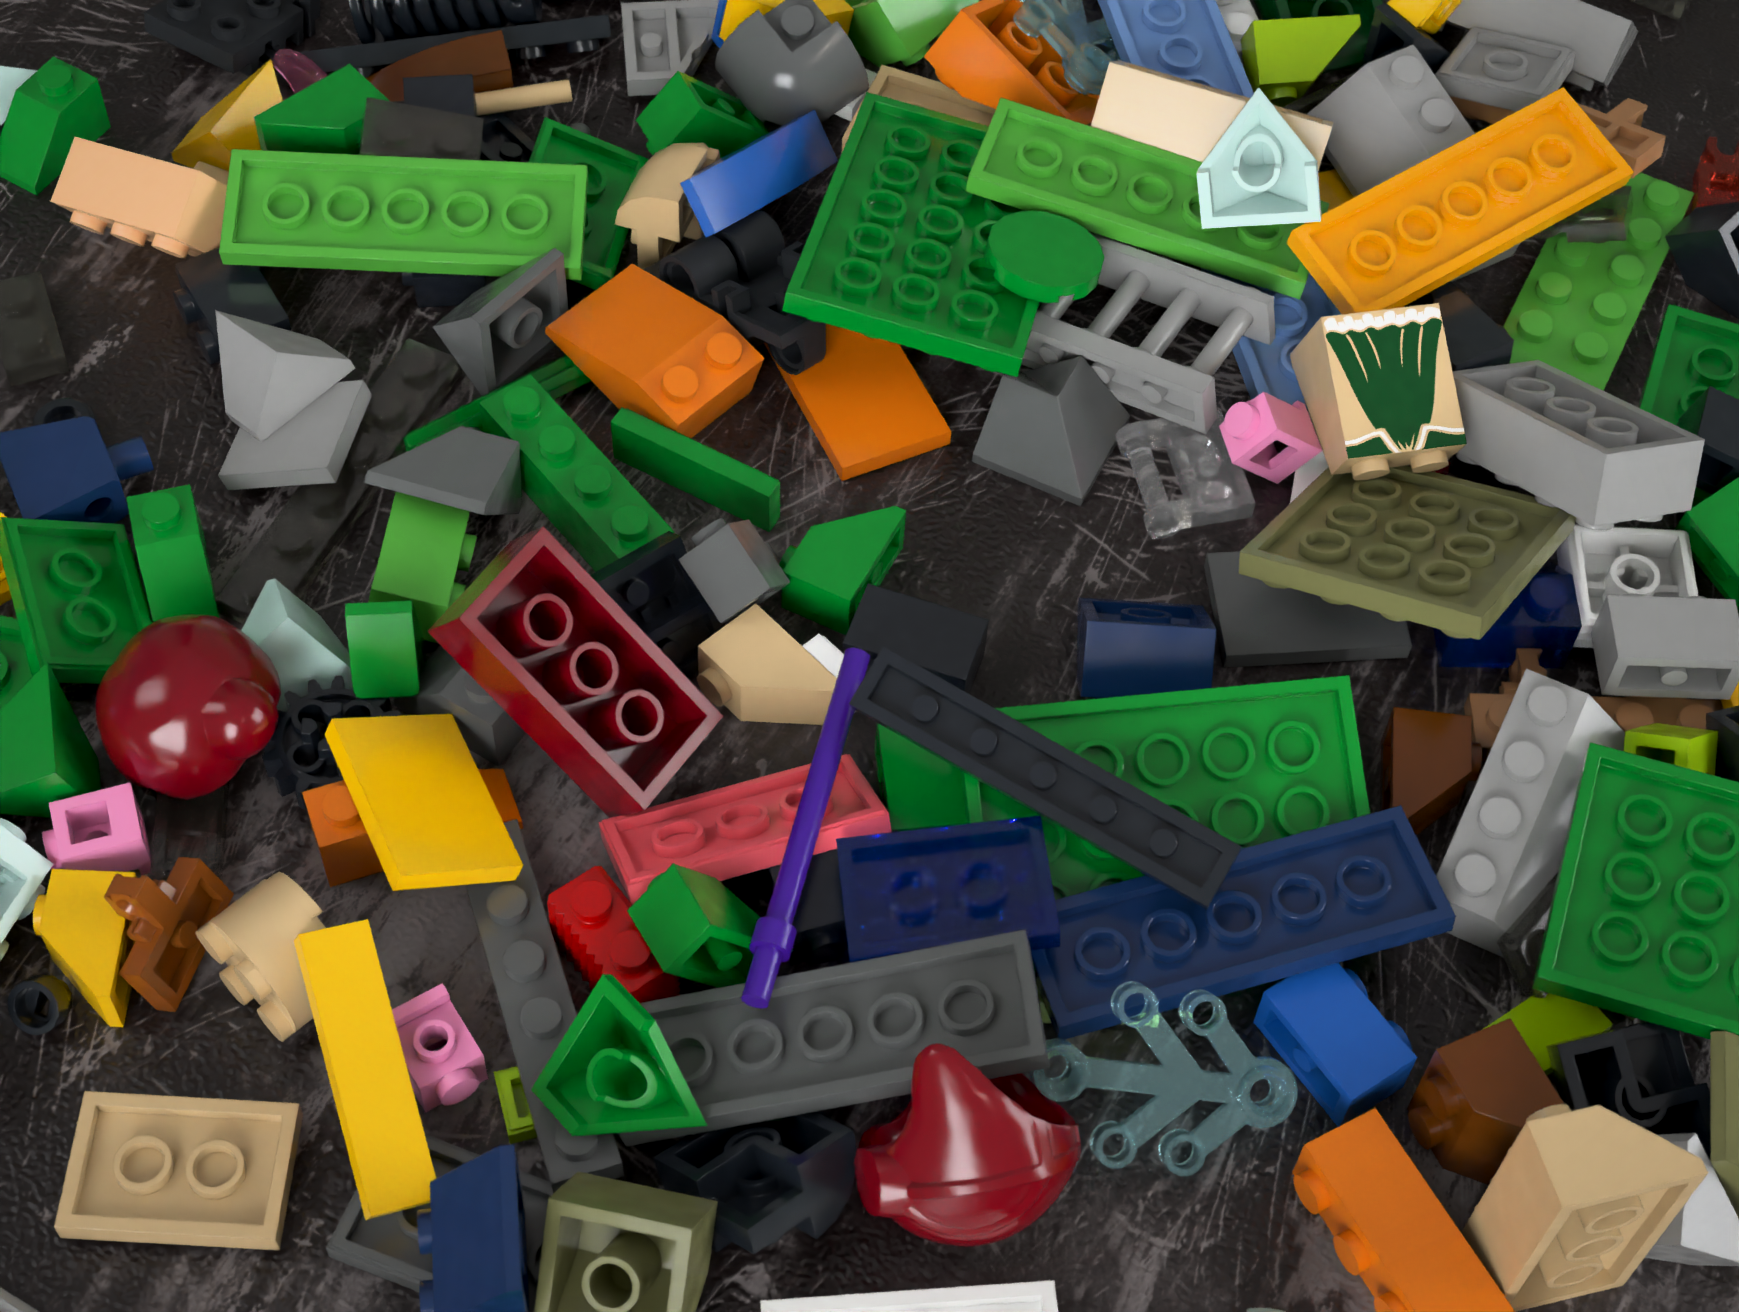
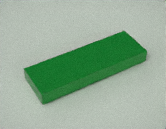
[610,407,780,532]

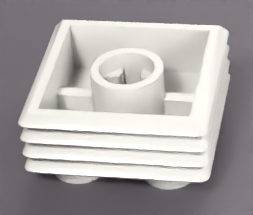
[1557,524,1698,648]

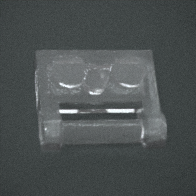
[1115,409,1256,539]

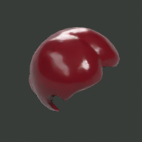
[96,614,281,800]

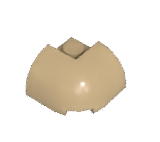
[615,143,720,269]

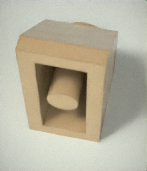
[697,604,837,725]

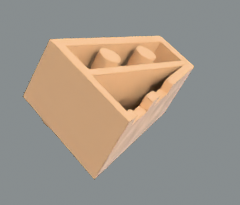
[50,137,227,259]

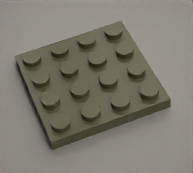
[1239,466,1576,640]

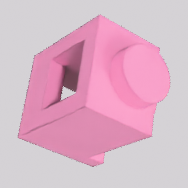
[1219,391,1323,484]
[42,782,155,875]
[392,983,488,1113]

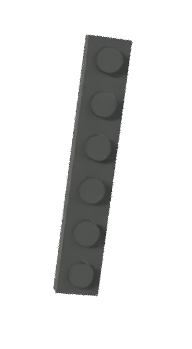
[465,819,624,1193]

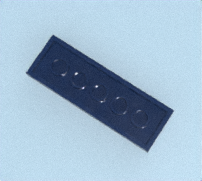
[1014,806,1456,1041]

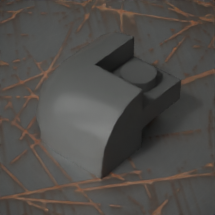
[715,0,869,126]

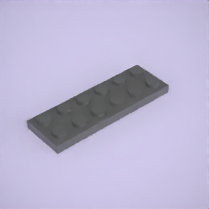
[619,929,1050,1147]

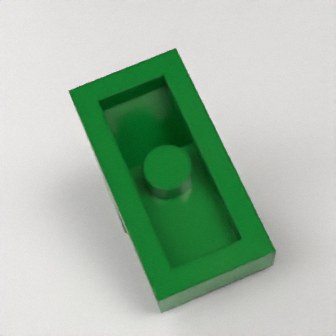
[345,600,426,699]

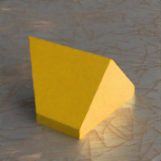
[171,59,283,171]

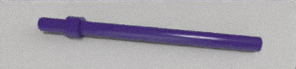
[741,647,870,1009]

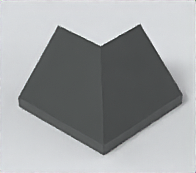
[433,248,568,396]
[972,356,1130,506]
[364,426,522,515]

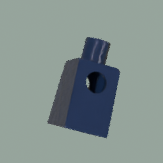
[0,416,154,523]

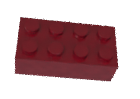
[427,526,723,818]

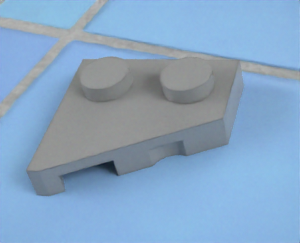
[621,0,719,96]

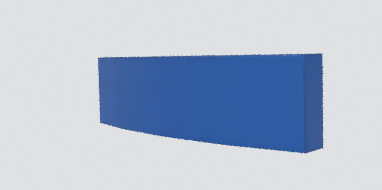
[680,109,838,237]

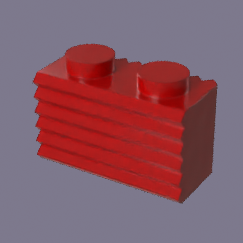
[547,866,681,1003]

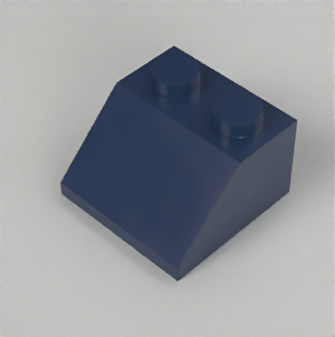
[1077,598,1217,699]
[417,1144,530,1312]

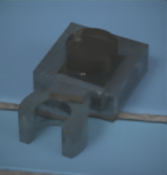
[1530,186,1633,243]

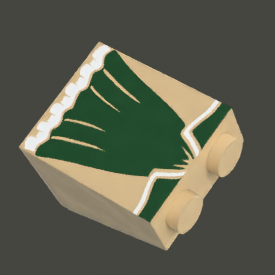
[1290,303,1467,480]

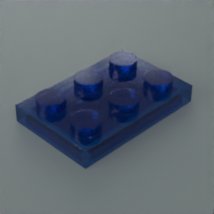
[836,815,1060,963]

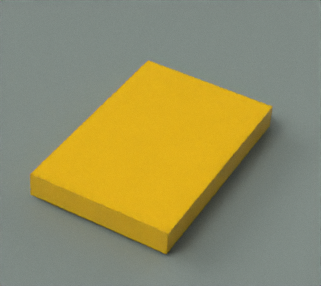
[324,714,524,891]

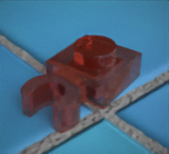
[1692,136,1739,211]

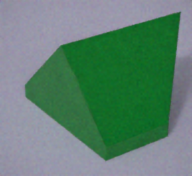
[0,662,101,818]
[531,974,708,1136]

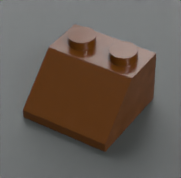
[1407,1018,1564,1185]

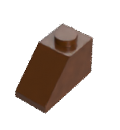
[1380,707,1482,835]

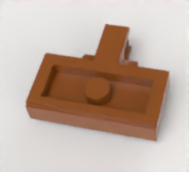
[104,857,234,1012]

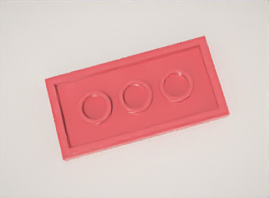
[598,754,892,905]

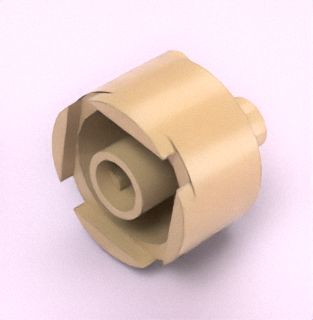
[196,872,326,1042]

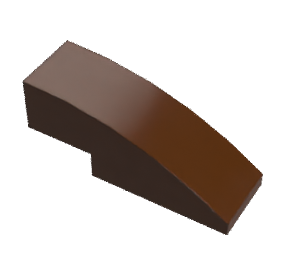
[366,30,513,135]

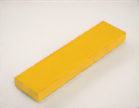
[294,919,436,1220]

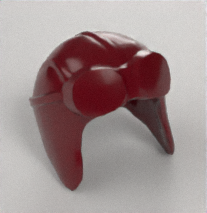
[854,1043,1081,1247]

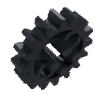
[262,676,402,809]

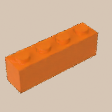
[1292,1108,1515,1312]

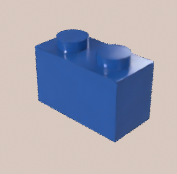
[1253,963,1417,1127]

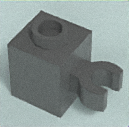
[678,518,791,623]

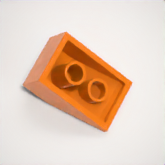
[924,0,1103,126]
[545,263,764,438]

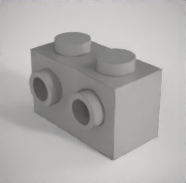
[1591,593,1739,700]

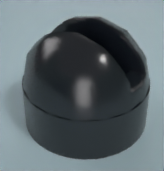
[8,974,72,1035]

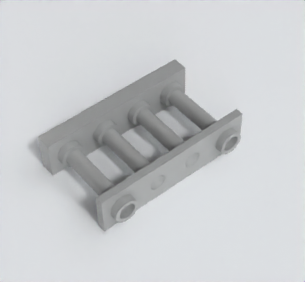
[1021,232,1276,434]

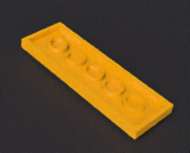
[1286,87,1634,314]

